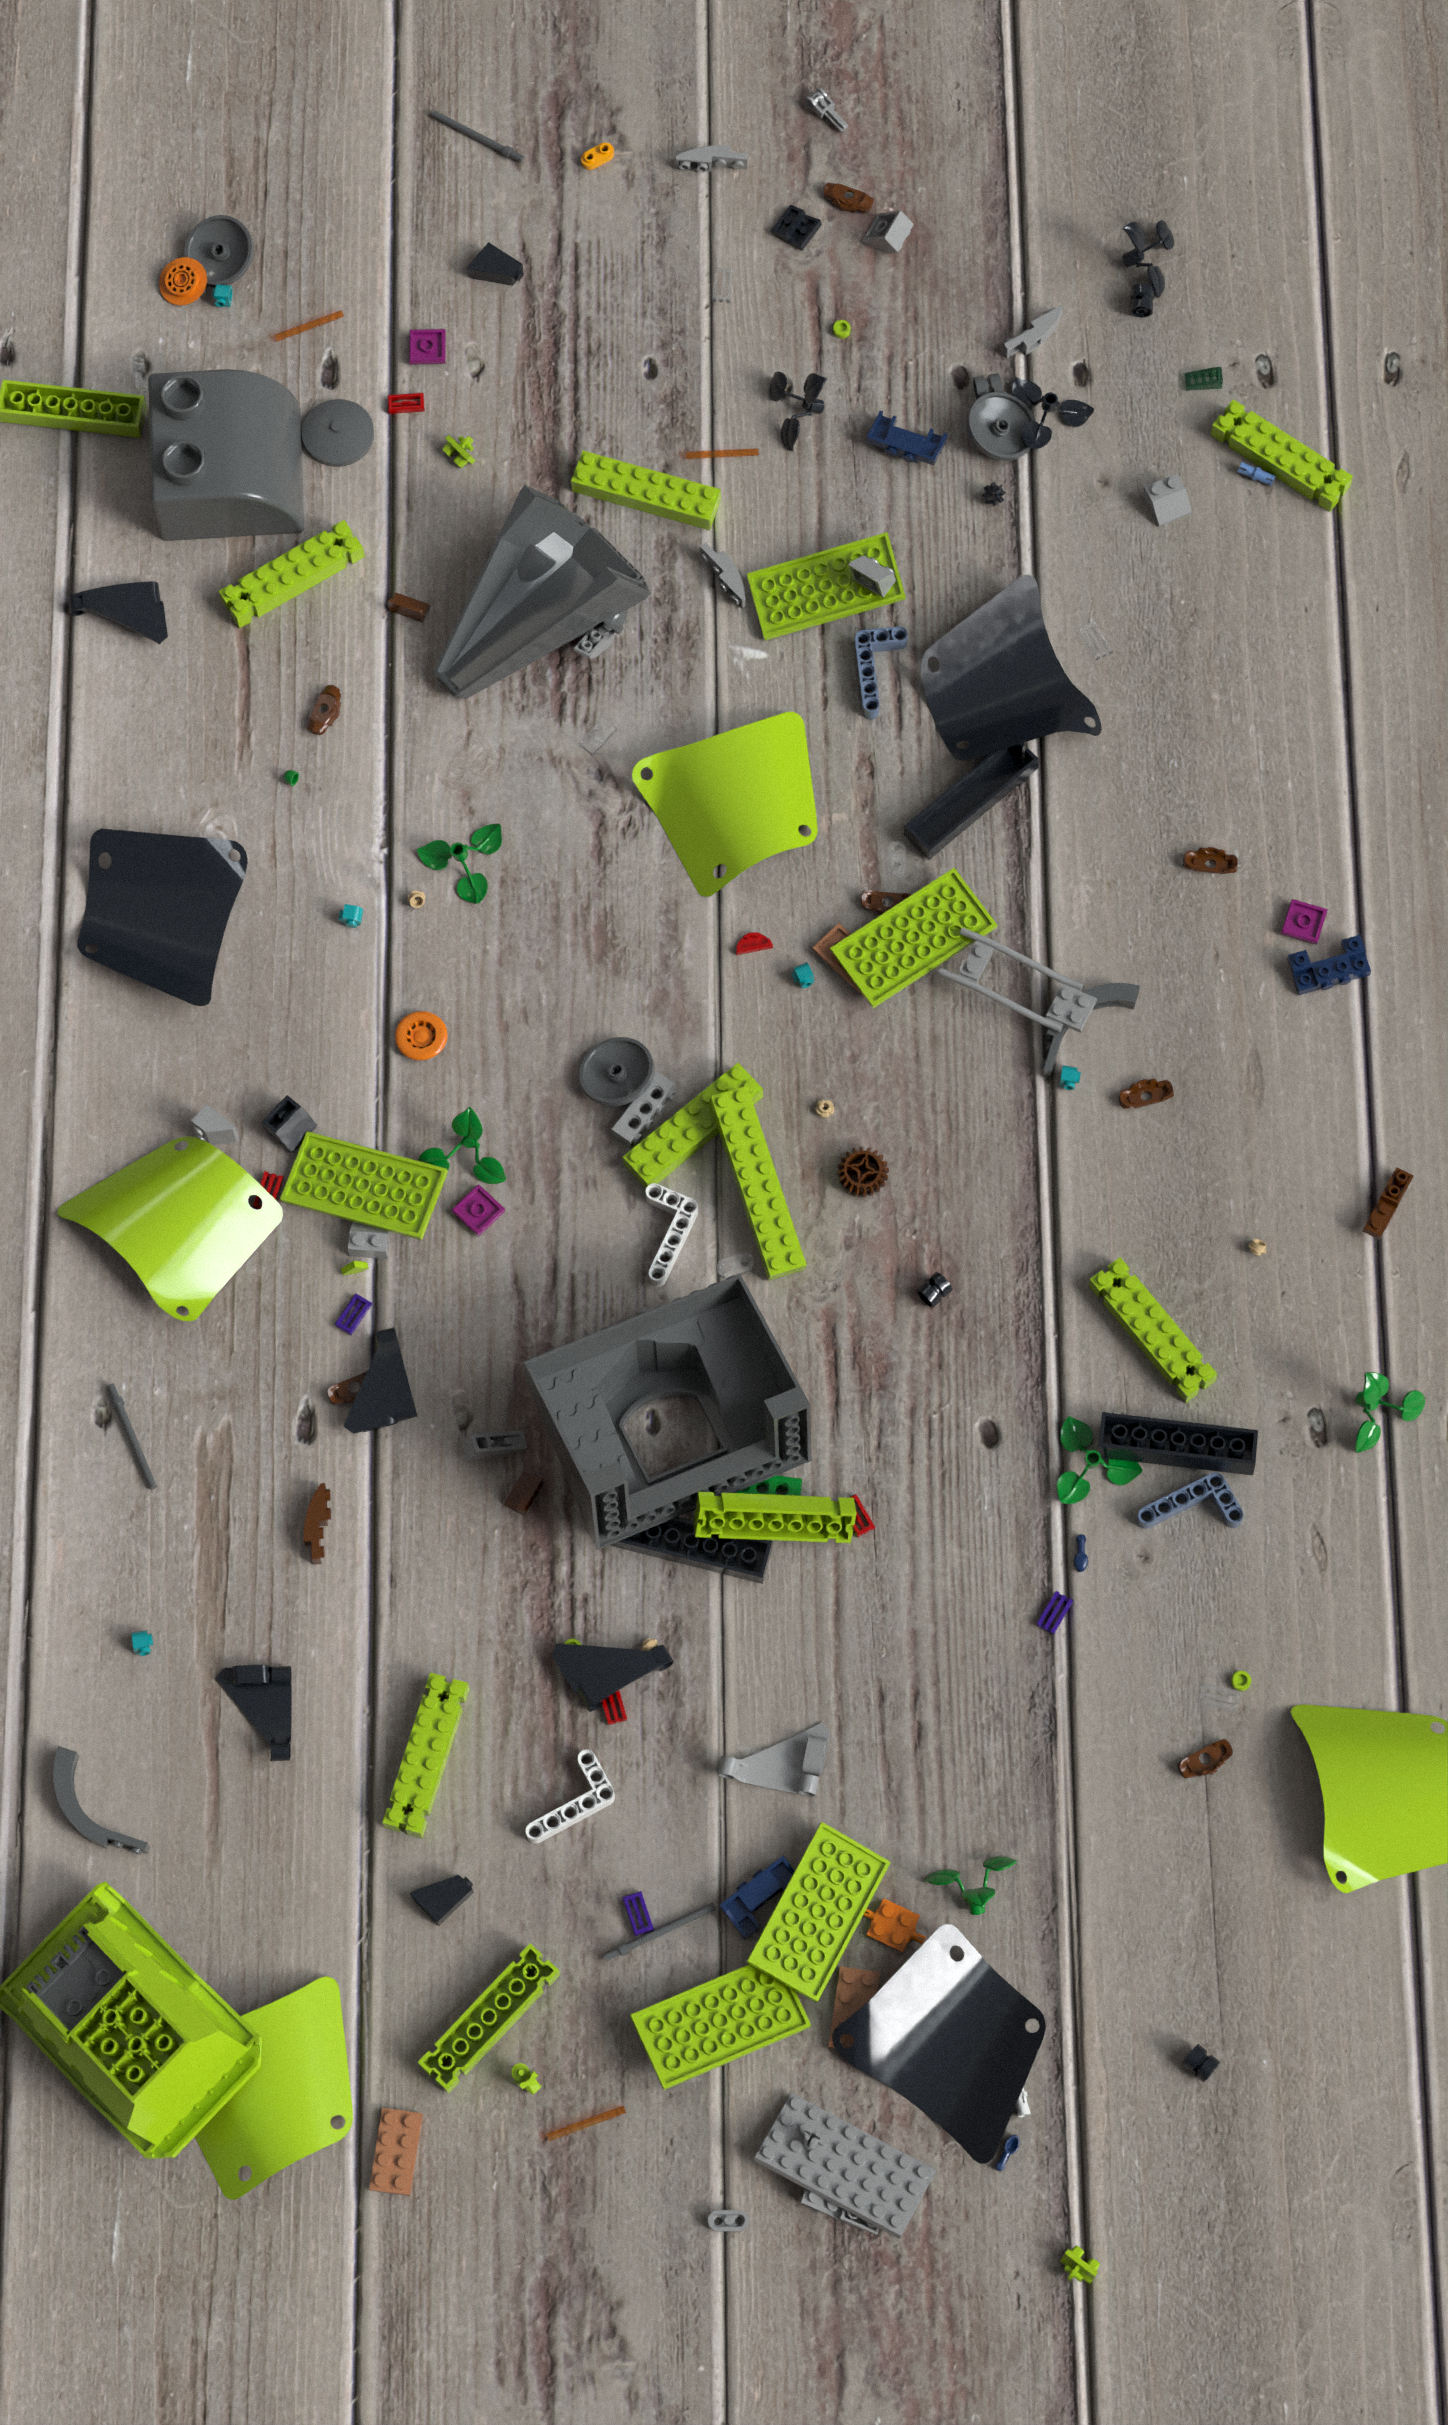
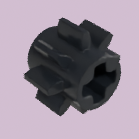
[982,482,1006,506]

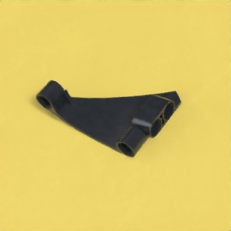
[68,581,168,644]
[344,1327,418,1434]
[552,1644,674,1712]
[217,1665,292,1761]

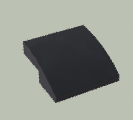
[771,205,822,251]

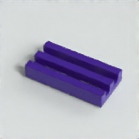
[334,1293,372,1336]
[1037,1591,1073,1635]
[622,1891,654,1936]

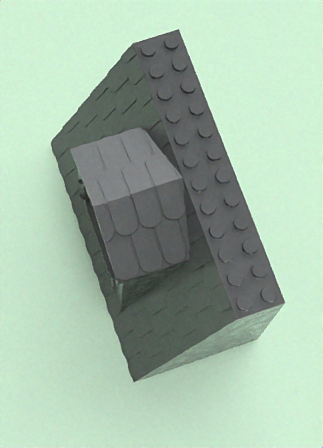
[524,1274,812,1550]

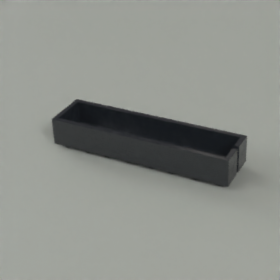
[904,743,1039,860]

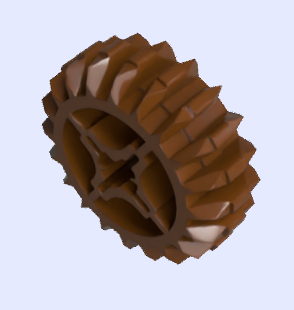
[837,1146,889,1198]

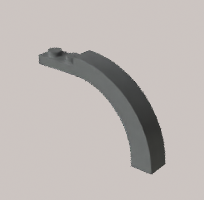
[1041,983,1140,1078]
[53,1746,150,1855]

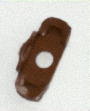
[823,183,874,213]
[307,685,341,735]
[1183,847,1238,874]
[861,890,912,914]
[1119,1079,1174,1109]
[327,1371,367,1404]
[1177,1739,1233,1778]

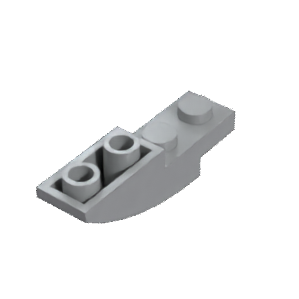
[676,145,748,172]
[1003,306,1063,358]
[700,542,746,608]
[573,621,616,659]
[799,2189,880,2235]

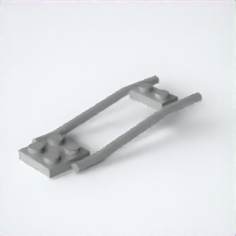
[939,927,1097,1033]

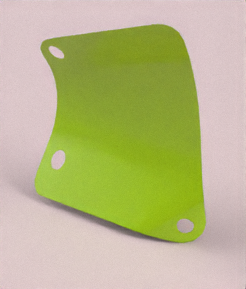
[632,712,818,897]
[57,1136,283,1321]
[1291,1704,1448,1893]
[195,1976,353,2200]

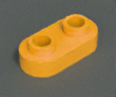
[581,143,614,170]

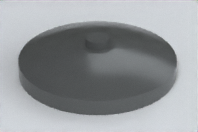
[185,215,254,287]
[967,392,1036,461]
[302,399,374,467]
[579,1037,655,1106]

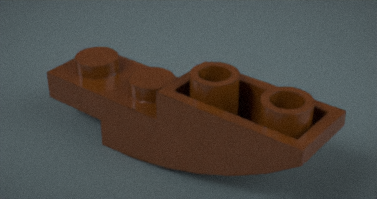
[1362,1167,1414,1240]
[303,1483,331,1565]

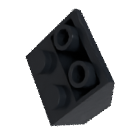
[262,1095,317,1153]

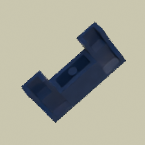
[867,411,947,466]
[1287,935,1371,996]
[720,1856,794,1940]

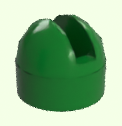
[283,770,299,786]

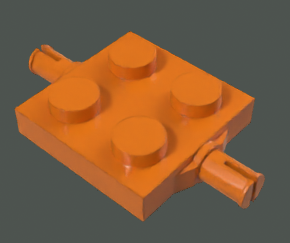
[863,1898,926,1953]

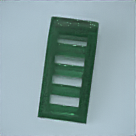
[1184,367,1223,391]

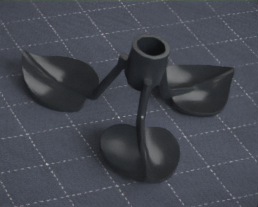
[1122,220,1174,299]
[769,371,827,451]
[1012,377,1094,449]

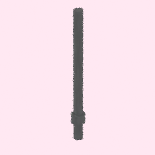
[432,110,525,163]
[107,1383,157,1490]
[603,1903,716,1962]

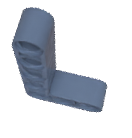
[855,626,908,720]
[1137,1472,1244,1529]

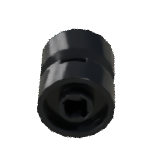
[1130,284,1154,318]
[916,1272,953,1308]
[1182,2044,1220,2082]

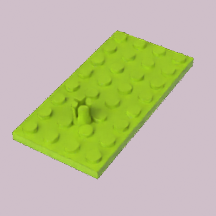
[747,532,906,641]
[830,868,997,1008]
[280,1131,448,1240]
[746,1822,891,2003]
[630,1964,811,2091]

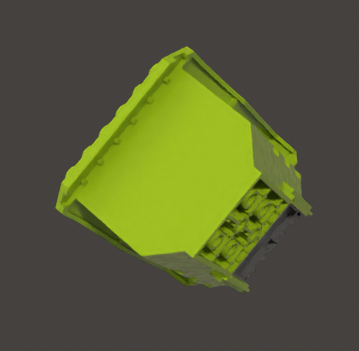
[0,1881,262,2159]

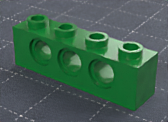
[736,1476,802,1496]

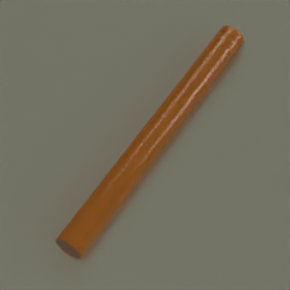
[275,310,344,341]
[686,448,759,459]
[547,2105,626,2142]

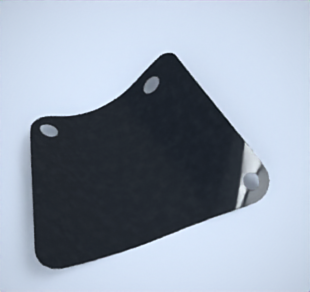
[77,828,248,1006]

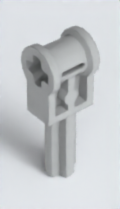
[805,87,848,132]

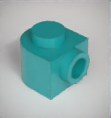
[212,284,233,307]
[339,904,364,928]
[791,962,815,988]
[1059,1065,1081,1090]
[131,1630,154,1656]

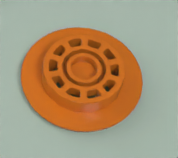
[159,257,207,305]
[395,1011,448,1060]

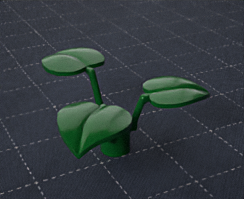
[417,823,502,904]
[418,1107,507,1184]
[1355,1372,1425,1453]
[1057,1416,1143,1504]
[924,1856,1017,1915]

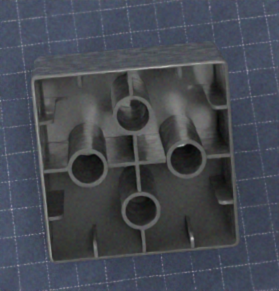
[148,369,304,541]

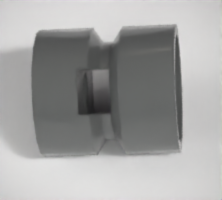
[973,373,1003,400]

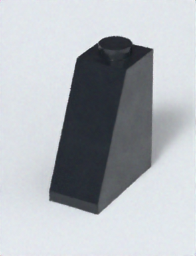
[467,242,524,286]
[410,1875,474,1926]

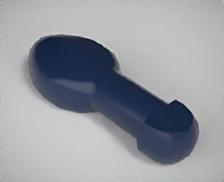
[1073,1534,1088,1572]
[995,2134,1020,2172]

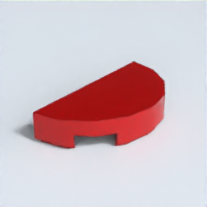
[736,932,773,955]

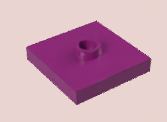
[409,329,446,365]
[1281,899,1328,945]
[451,1184,506,1237]

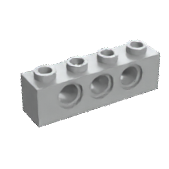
[612,1071,676,1148]

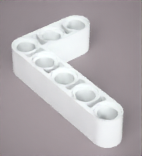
[645,1183,698,1287]
[525,1750,615,1844]

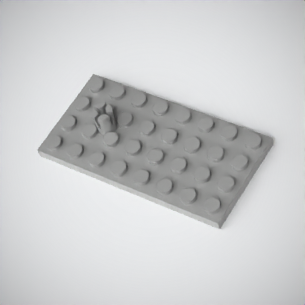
[754,2093,937,2239]

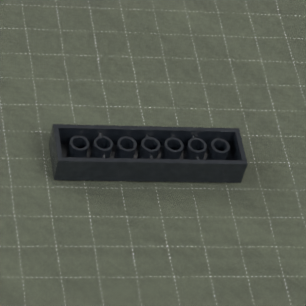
[1098,1412,1258,1475]
[611,1517,773,1584]

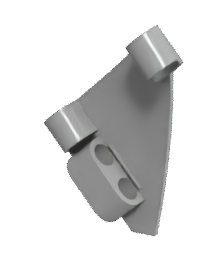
[718,1722,830,1796]

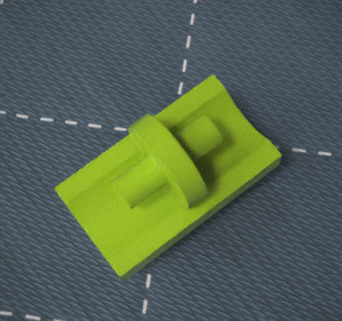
[442,435,476,468]
[511,2063,542,2095]
[1060,2245,1100,2285]

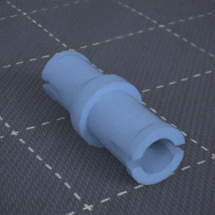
[1237,462,1276,486]

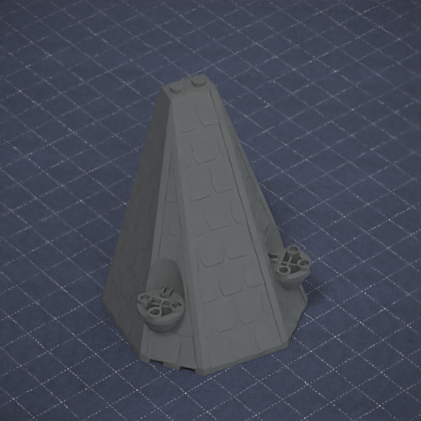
[434,485,651,699]

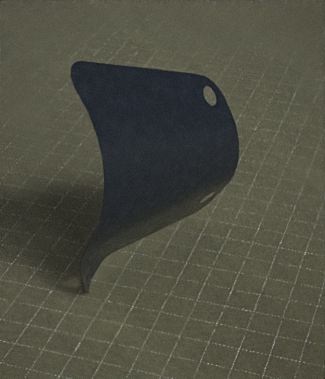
[920,575,1102,761]
[832,1924,1046,2164]

